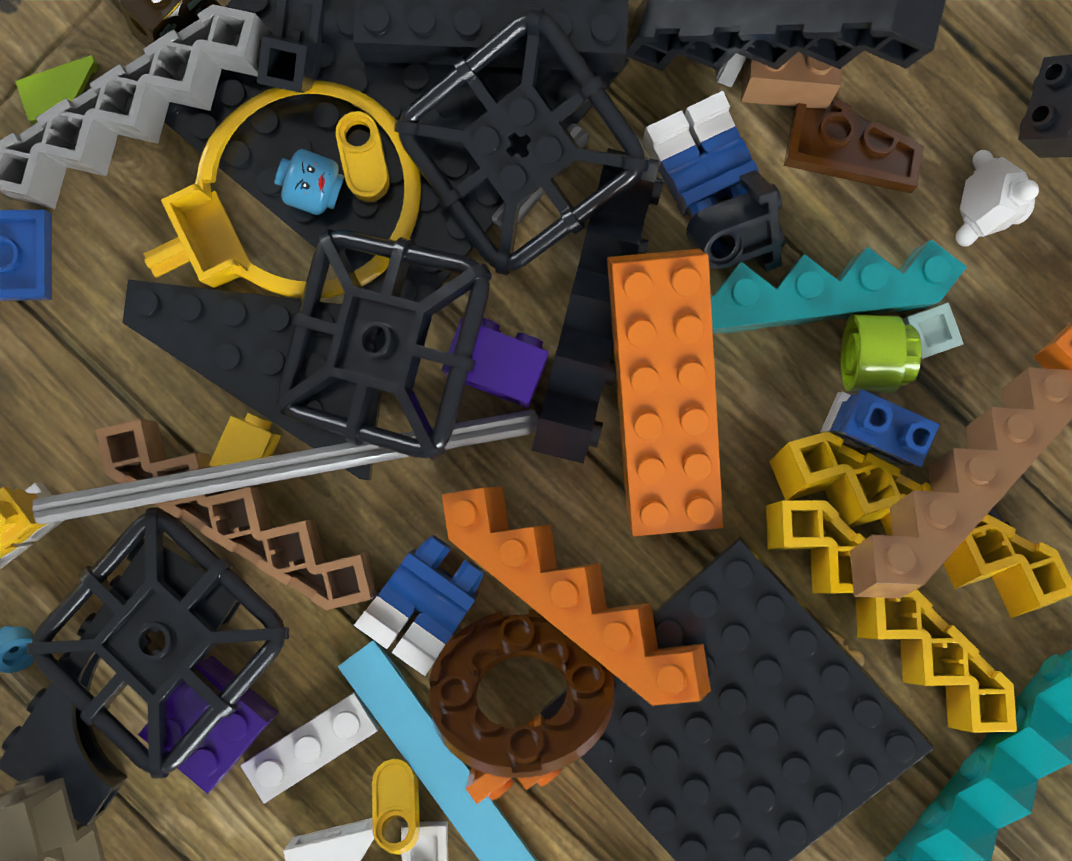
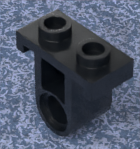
[686,170,785,272]

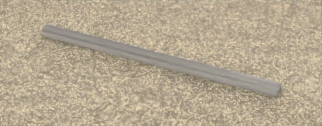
[32,409,539,524]

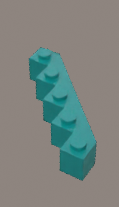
[711,239,967,334]
[883,649,1072,861]

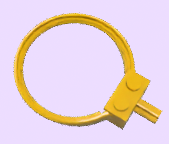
[144,80,421,299]

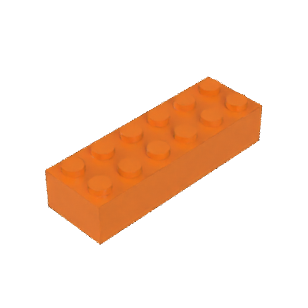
[607,249,723,537]

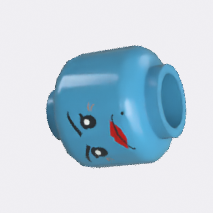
[274,149,344,215]

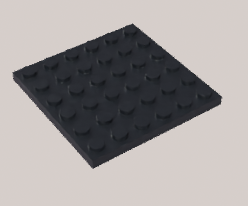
[540,536,934,861]

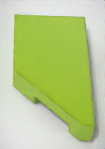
[15,55,99,125]

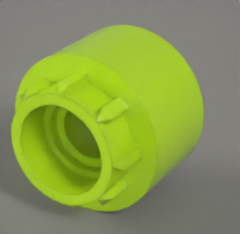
[840,314,921,393]

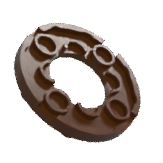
[429,609,615,778]

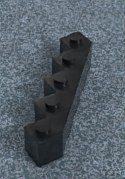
[626,0,946,71]
[532,148,664,464]

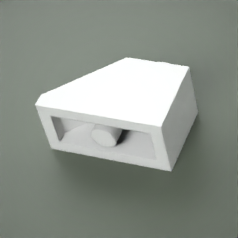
[283,818,374,861]

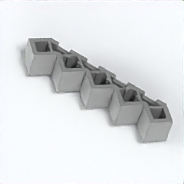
[0,4,273,209]

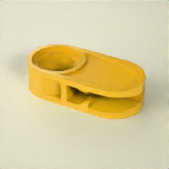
[336,111,390,202]
[372,759,420,855]

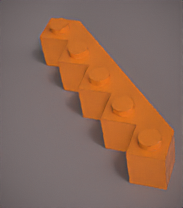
[442,487,711,706]

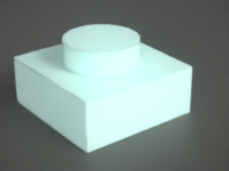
[902,303,964,359]

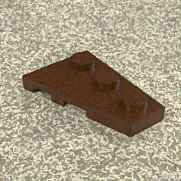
[783,98,924,194]

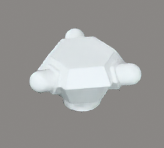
[955,150,1039,246]

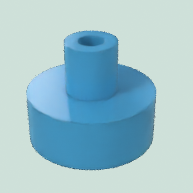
[0,626,34,673]

